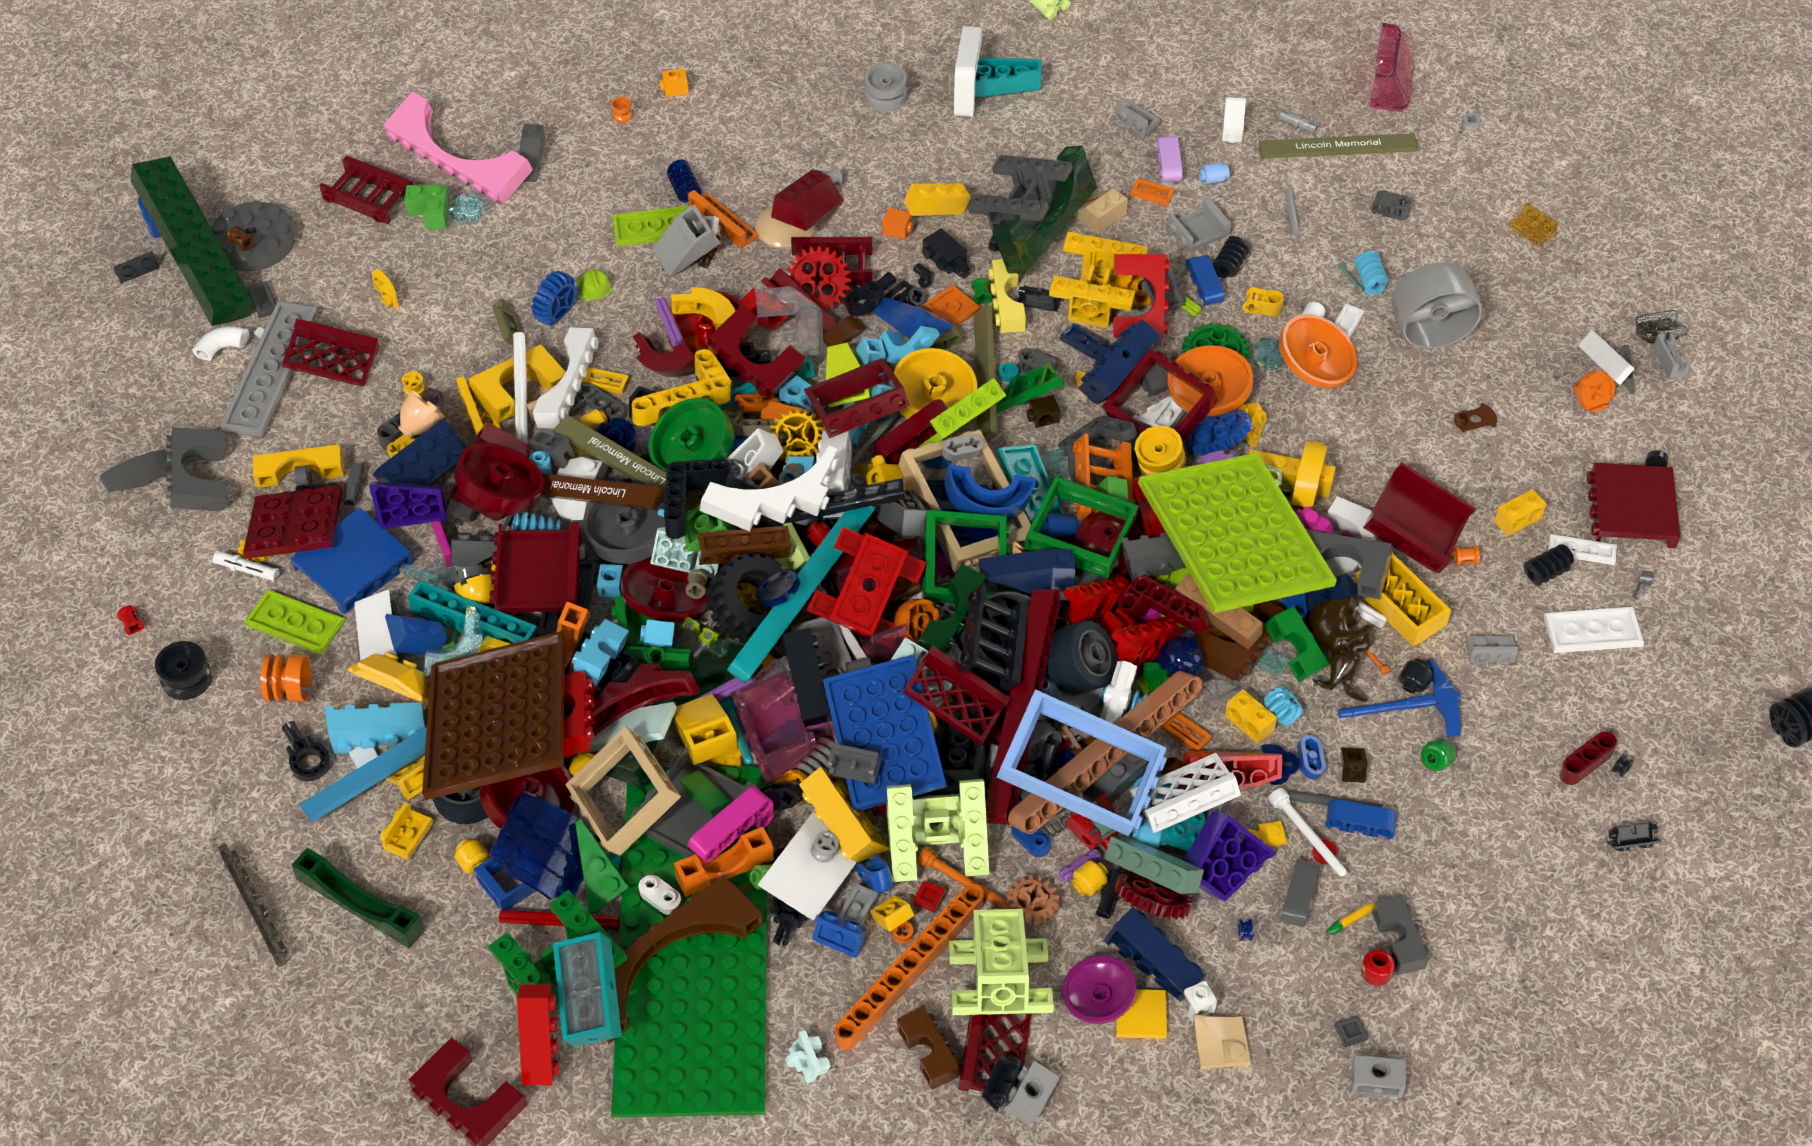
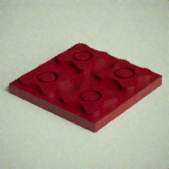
[243,485,343,559]

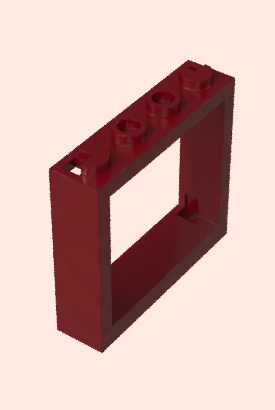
[1101,349,1219,443]
[804,358,910,438]

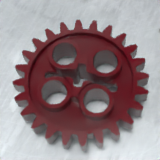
[1114,871,1193,920]

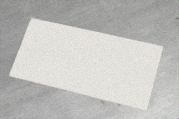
[758,809,880,921]

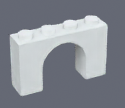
[1325,496,1378,581]

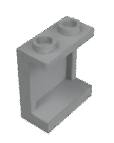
[1166,198,1231,252]

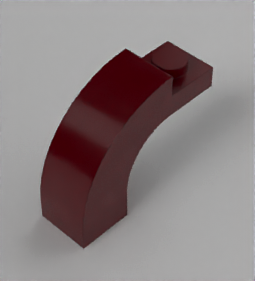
[633,332,697,377]

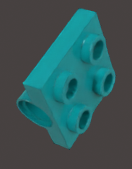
[1161,798,1206,851]

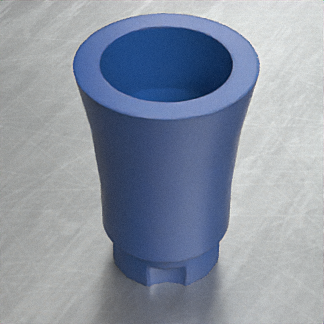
[1033,512,1082,539]

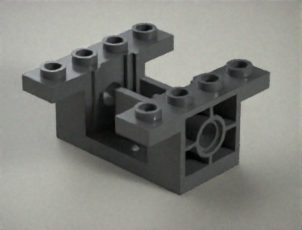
[967,155,1073,244]

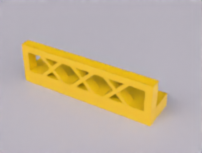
[456,376,501,437]
[387,754,425,801]

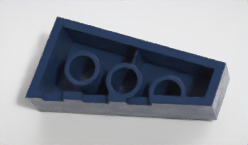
[1103,907,1205,1002]

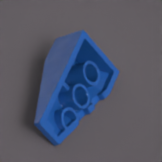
[872,297,953,339]

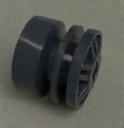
[1769,687,1812,748]

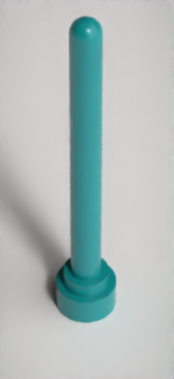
[719,697,753,765]

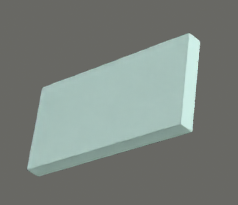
[587,702,677,752]

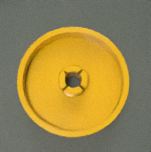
[891,348,977,419]

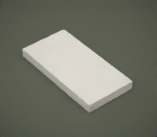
[1543,607,1644,653]

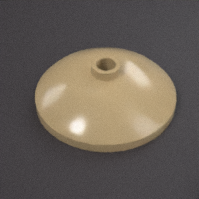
[755,206,815,249]

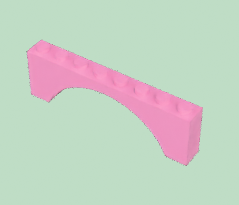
[383,91,533,204]

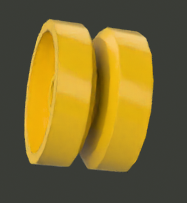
[1135,426,1186,476]

